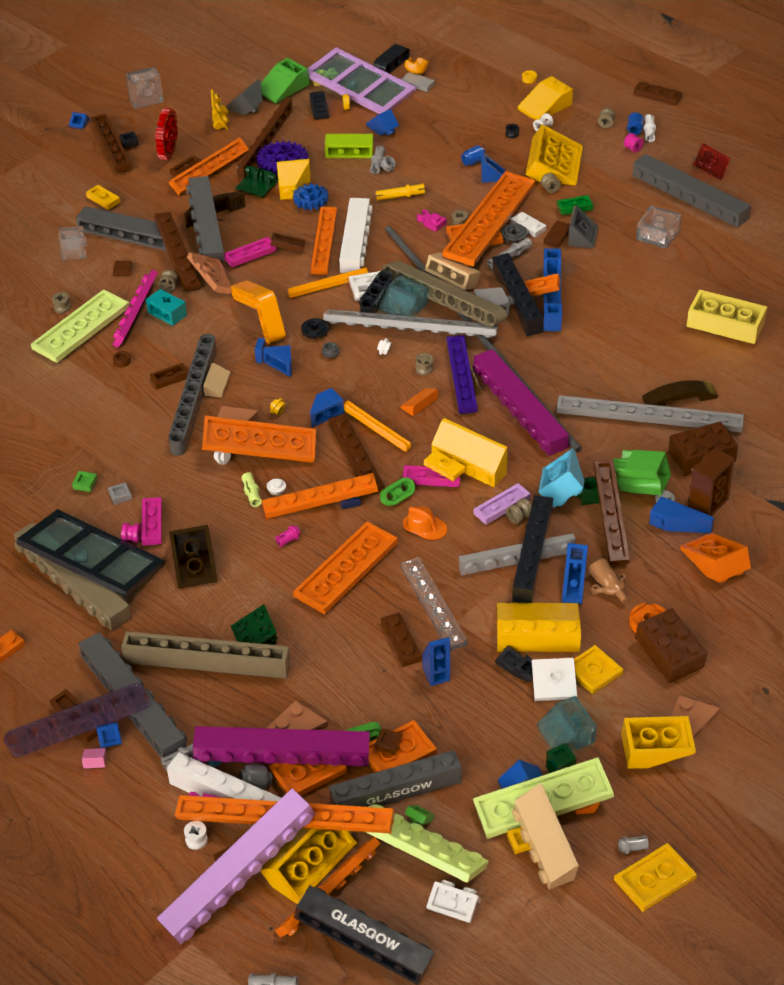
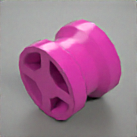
[624,133,644,153]
[121,523,141,543]

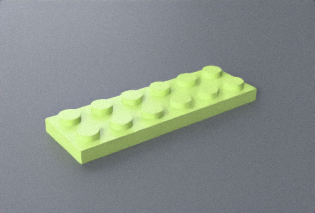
[31,289,129,363]
[473,758,614,839]
[366,804,489,883]

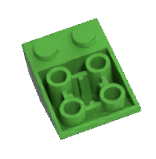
[261,58,309,103]

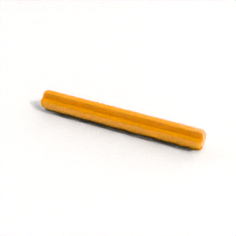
[288,268,368,298]
[344,401,411,452]

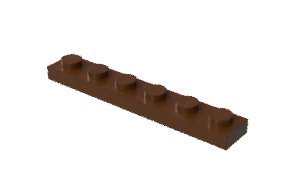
[91,114,132,173]
[154,212,201,291]
[329,414,385,497]
[593,460,630,565]

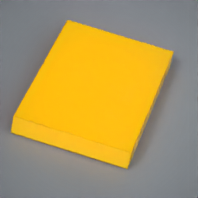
[614,843,697,912]

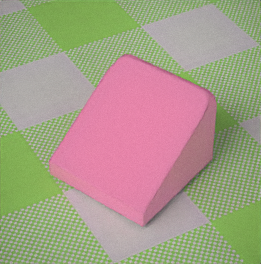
[82,748,106,769]

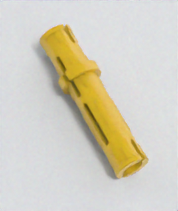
[375,183,425,201]

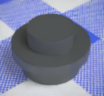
[322,342,339,358]

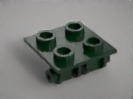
[235,166,278,197]
[231,604,278,645]

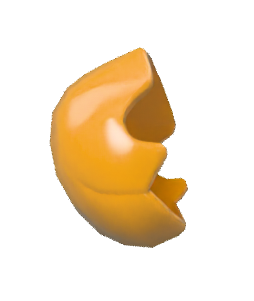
[404,57,429,75]

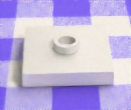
[532,658,577,701]

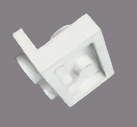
[426,880,481,924]

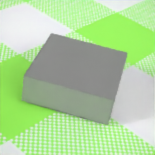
[108,482,132,505]

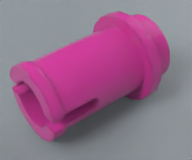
[275,525,301,547]

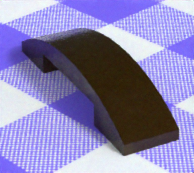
[184,192,245,228]
[642,380,718,406]

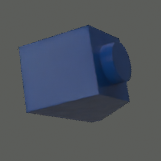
[366,109,399,136]
[310,388,344,427]

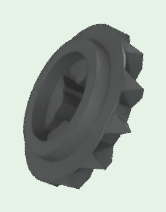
[501,224,528,243]

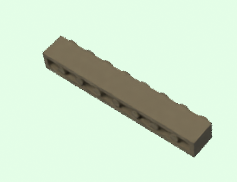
[14,522,131,631]
[121,631,290,679]

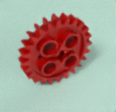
[155,108,178,160]

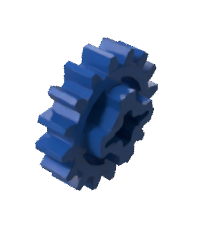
[293,183,329,211]

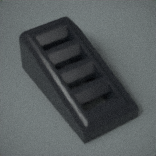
[309,91,330,120]

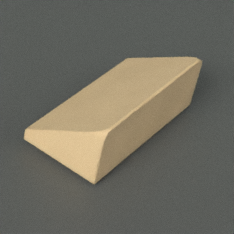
[203,363,231,398]

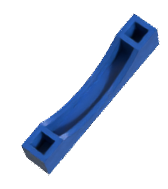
[543,248,562,331]

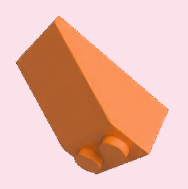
[680,533,751,582]

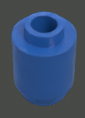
[627,113,644,135]
[461,145,486,166]

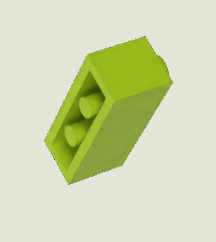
[325,134,374,158]

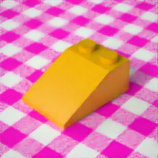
[517,76,573,120]
[621,716,696,769]

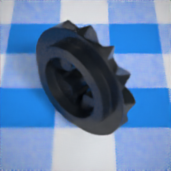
[301,318,329,339]

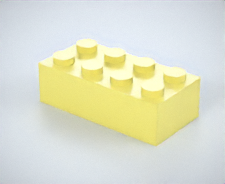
[687,289,767,344]

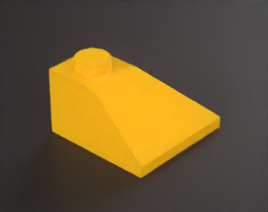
[277,159,311,200]

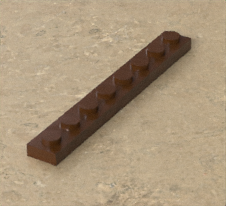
[237,97,293,180]

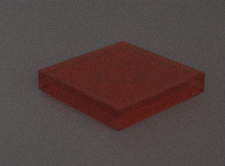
[693,143,731,180]

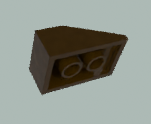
[169,525,218,589]

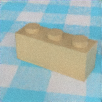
[425,252,481,290]

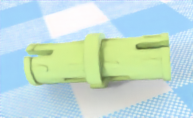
[241,472,262,507]

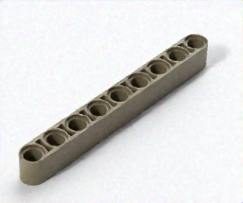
[382,261,507,327]

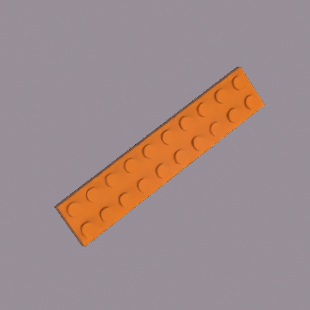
[442,171,535,267]

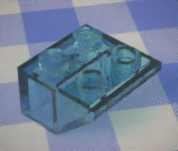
[379,275,428,317]
[537,696,597,751]

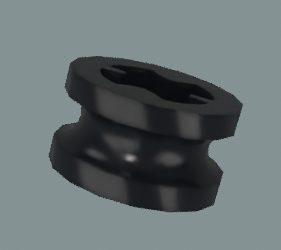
[505,124,519,138]

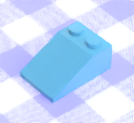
[538,448,584,508]

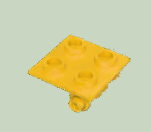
[211,89,229,130]

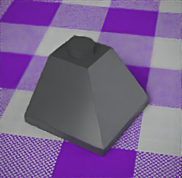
[226,79,262,115]

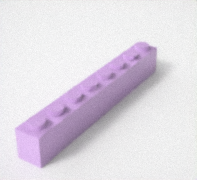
[157,789,315,944]

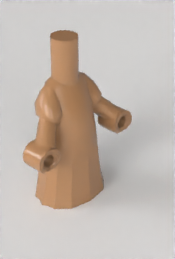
[587,559,629,604]

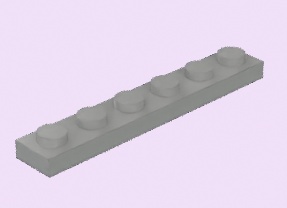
[459,533,576,575]

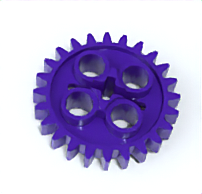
[257,140,308,176]

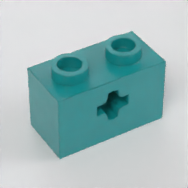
[146,289,187,326]

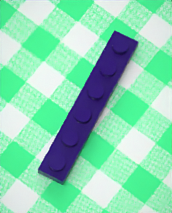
[446,335,477,414]

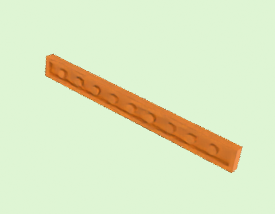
[175,795,395,834]

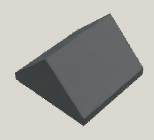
[568,205,598,248]

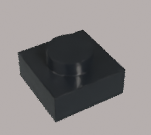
[119,131,139,148]

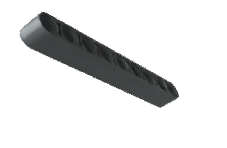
[168,334,217,455]

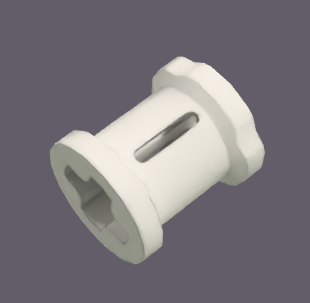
[533,113,553,131]

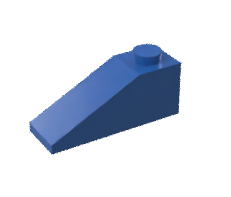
[649,496,714,533]
[562,543,588,604]
[422,637,450,686]

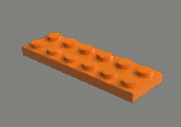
[202,416,316,463]
[293,522,398,615]

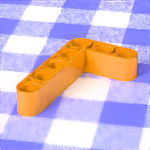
[230,280,286,344]

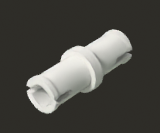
[644,114,656,142]

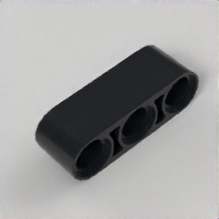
[373,44,410,74]
[359,270,393,313]

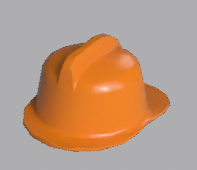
[403,506,447,540]

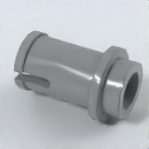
[618,835,649,854]

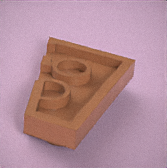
[187,252,232,294]
[671,695,720,740]
[267,700,328,730]

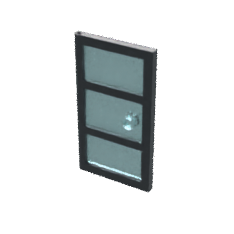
[16,509,165,597]

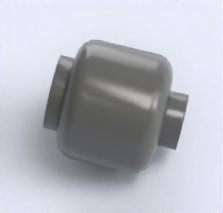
[239,764,272,791]

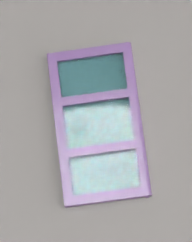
[308,47,416,114]

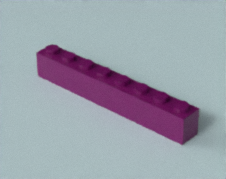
[472,349,569,456]
[193,726,369,767]

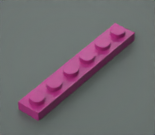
[112,269,158,348]

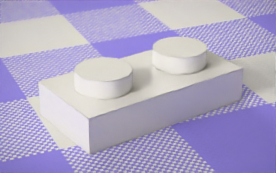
[511,212,546,238]

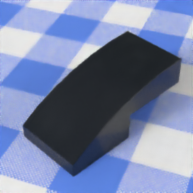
[494,645,533,683]

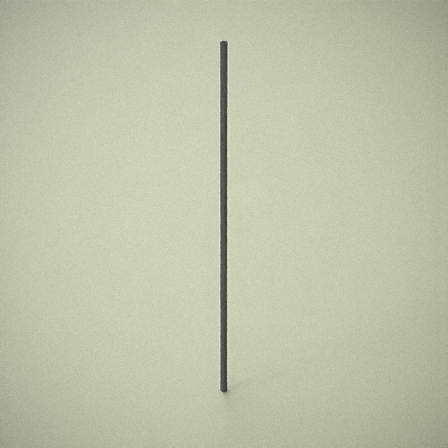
[385,226,582,452]

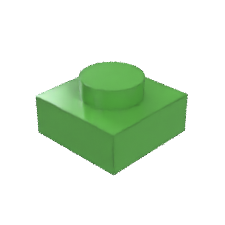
[72,471,98,492]
[405,805,435,826]

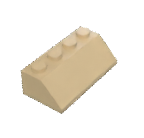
[511,783,579,890]

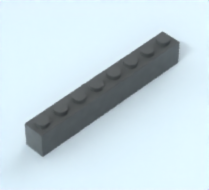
[633,154,751,228]
[78,632,187,758]

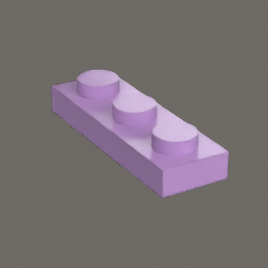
[474,483,531,525]

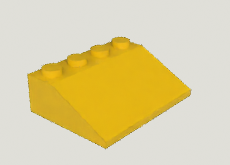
[525,124,583,186]
[497,603,581,652]

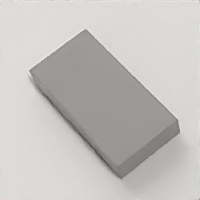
[401,72,435,92]

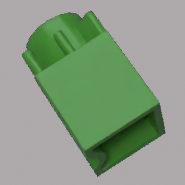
[613,450,671,495]

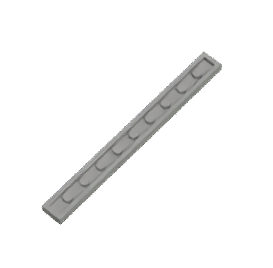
[324,309,499,338]
[557,395,744,432]

